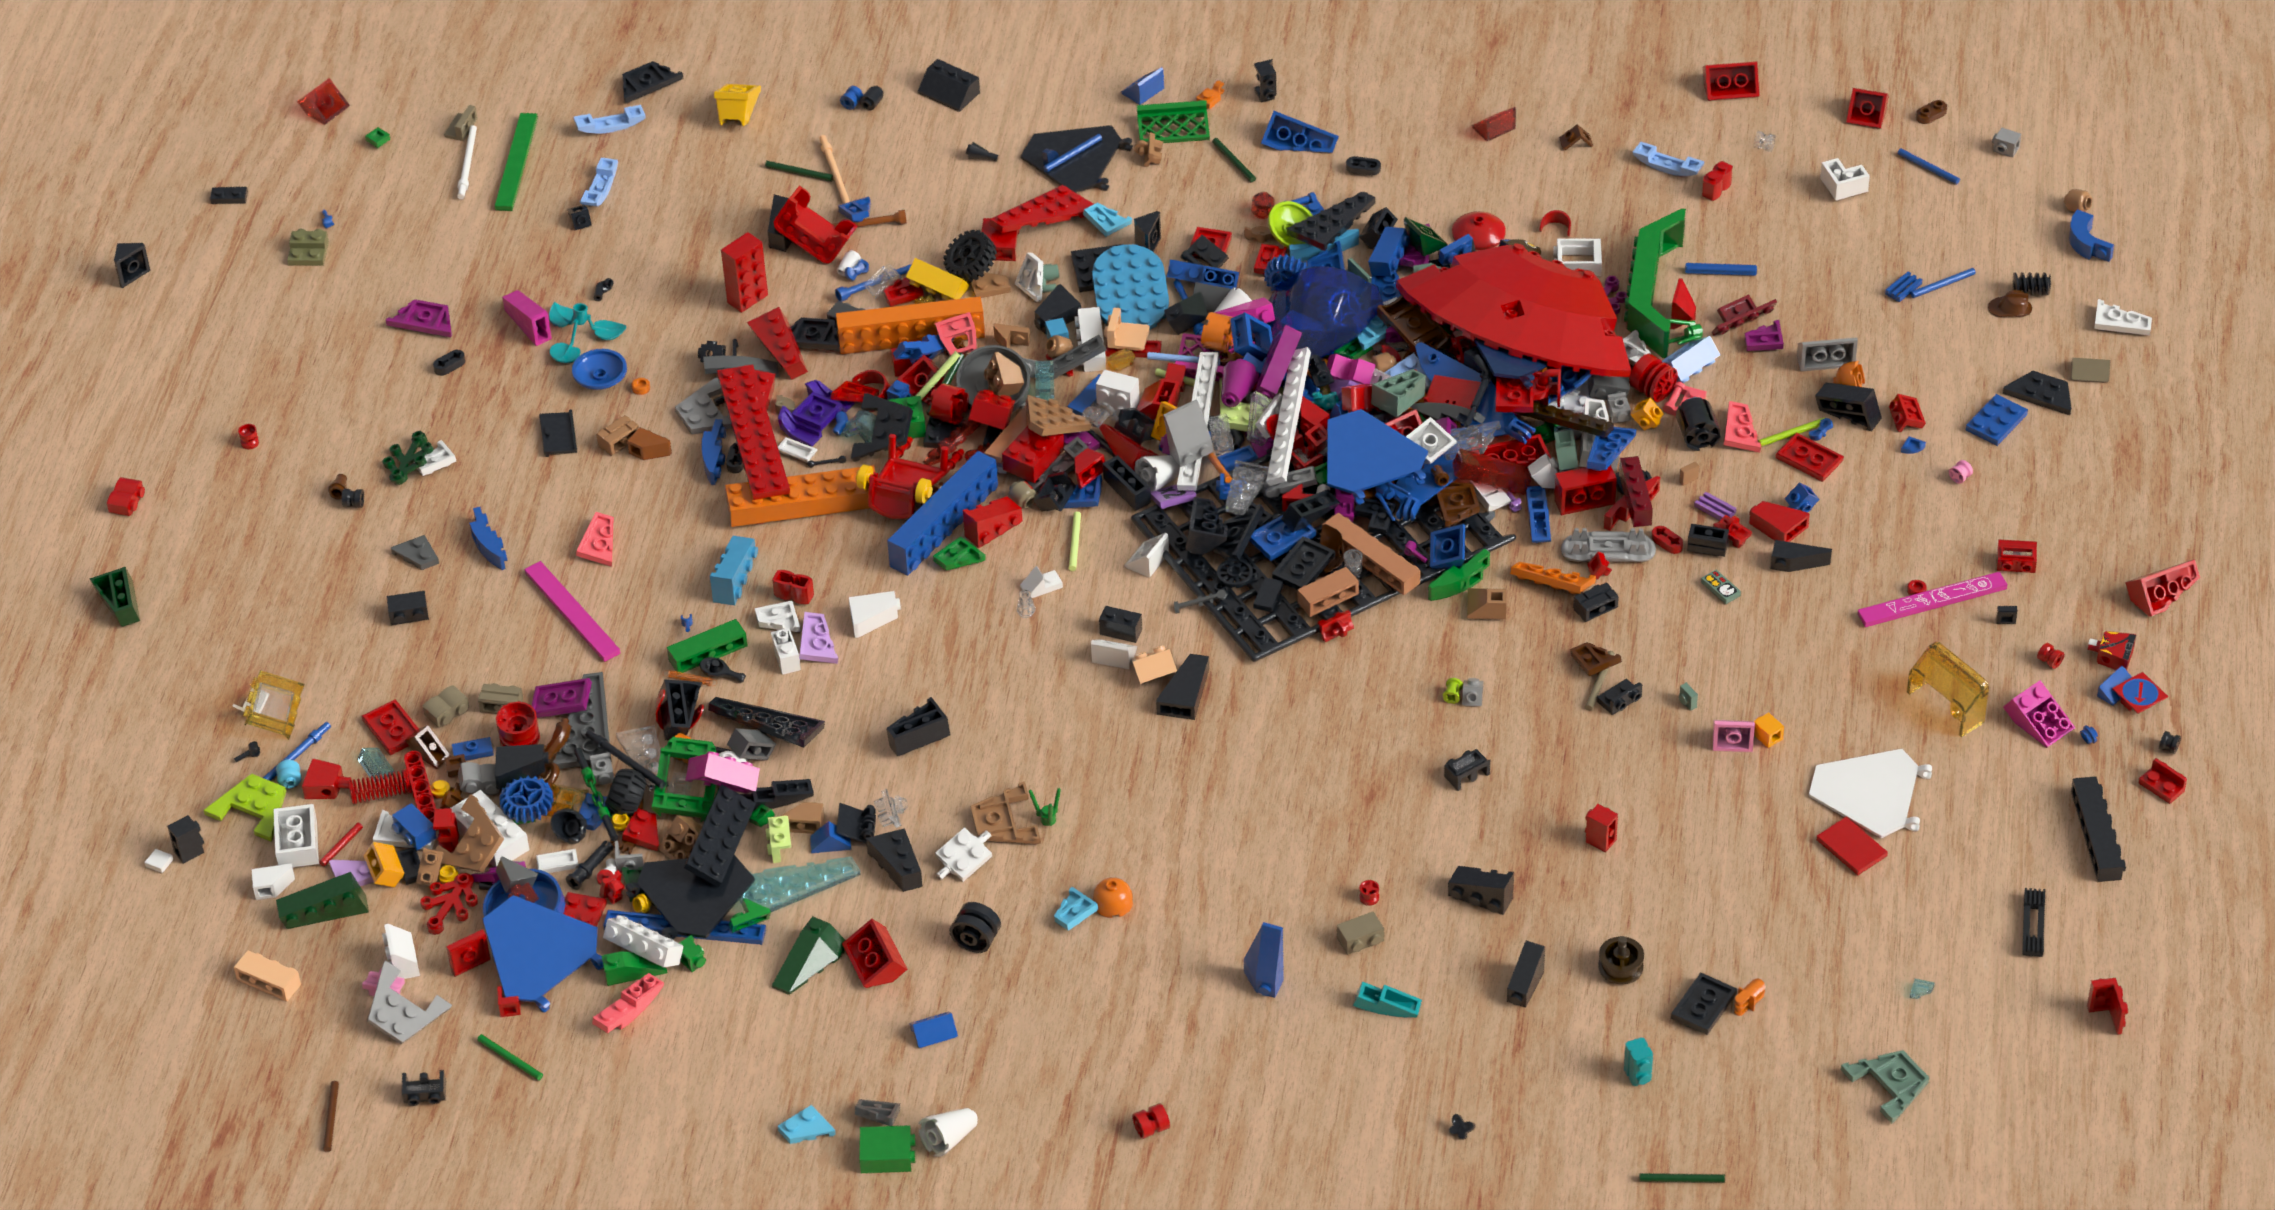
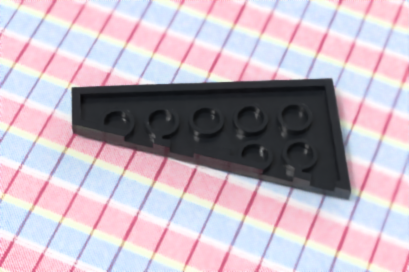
[1287,192,1376,251]
[708,697,825,748]

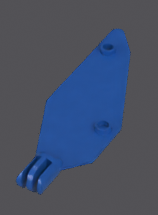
[1416,342,1536,444]
[1394,427,1478,522]

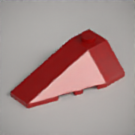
[897,355,951,405]
[1096,421,1160,472]
[2125,559,2200,617]

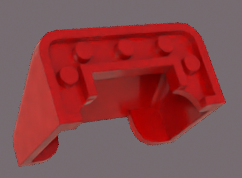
[774,185,858,263]

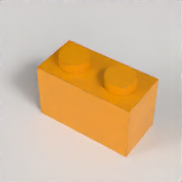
[364,842,404,887]

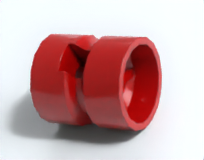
[1132,1103,1170,1139]

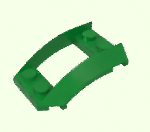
[652,737,720,823]

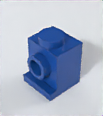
[887,380,911,400]

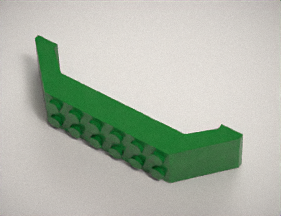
[1624,208,1686,358]

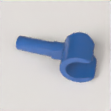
[322,210,334,229]
[681,614,693,632]

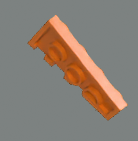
[1510,562,1596,594]

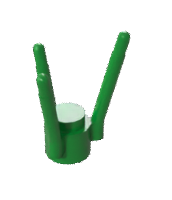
[1669,319,1703,345]
[1028,788,1061,826]

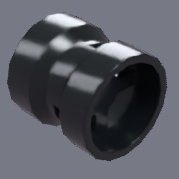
[342,488,364,508]

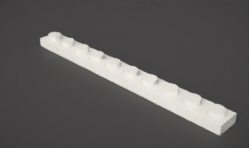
[1266,347,1311,486]
[1177,352,1219,491]

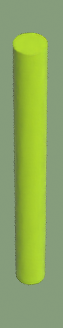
[1758,417,1825,447]

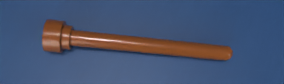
[832,209,907,227]

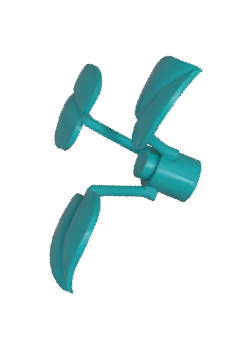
[549,302,627,363]

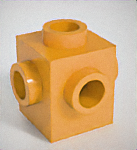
[1630,398,1664,431]

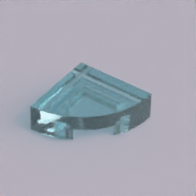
[1910,978,1935,999]

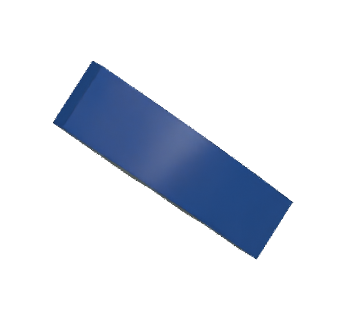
[1526,486,1551,543]

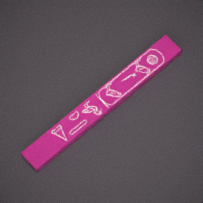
[1858,572,2008,627]

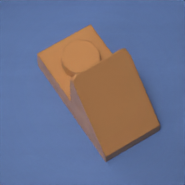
[993,323,1030,348]

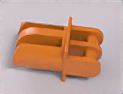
[1734,978,1765,1016]

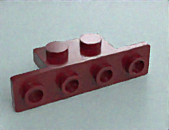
[1711,294,1777,336]

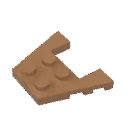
[970,781,1041,844]
[435,794,504,873]

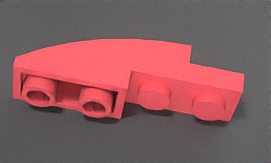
[592,973,664,1033]

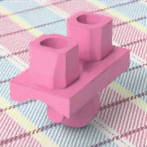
[362,968,405,996]

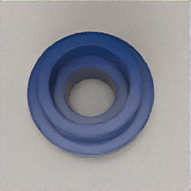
[2080,725,2098,744]

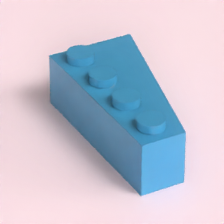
[710,536,758,606]

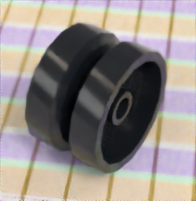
[949,902,1001,953]

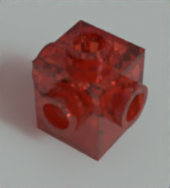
[508,882,539,903]

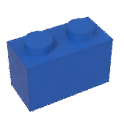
[392,803,437,850]

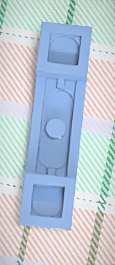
[574,105,646,133]
[1633,142,1704,176]
[580,158,618,206]

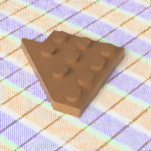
[1025,395,1092,436]

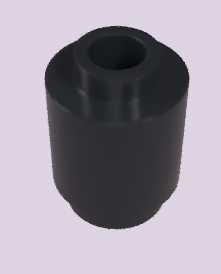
[860,85,884,110]

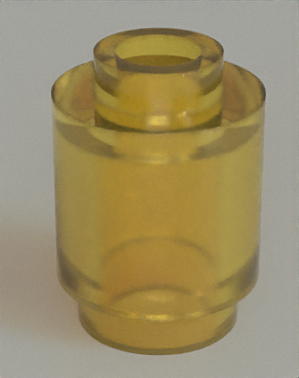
[1107,348,1135,372]

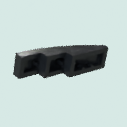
[740,779,814,811]

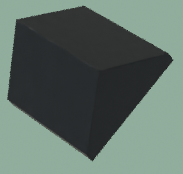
[1134,211,1161,252]
[114,243,151,288]

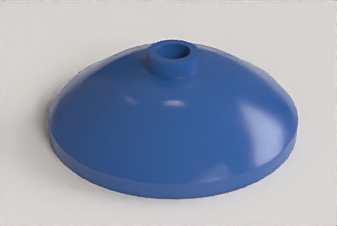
[572,349,627,390]

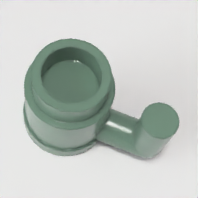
[1042,264,1059,292]

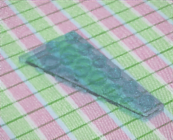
[739,857,861,912]

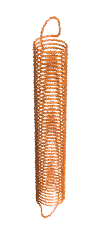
[665,670,717,686]

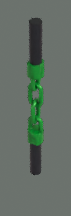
[574,748,618,841]

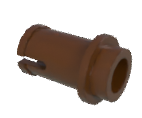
[1430,465,1449,486]

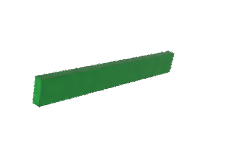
[495,113,538,211]

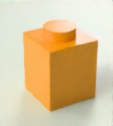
[1754,712,1784,748]

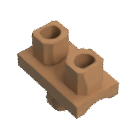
[1134,133,1163,167]
[416,848,444,886]

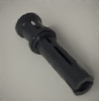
[566,840,614,890]

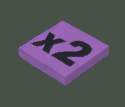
[1151,484,1196,509]

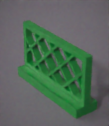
[1137,100,1210,143]

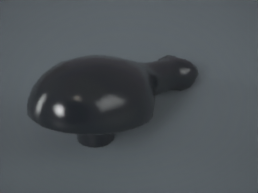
[699,657,746,683]

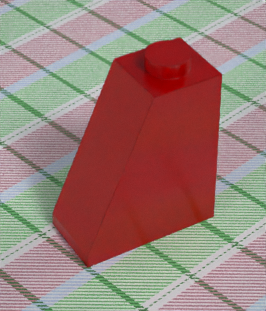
[1749,501,1810,542]

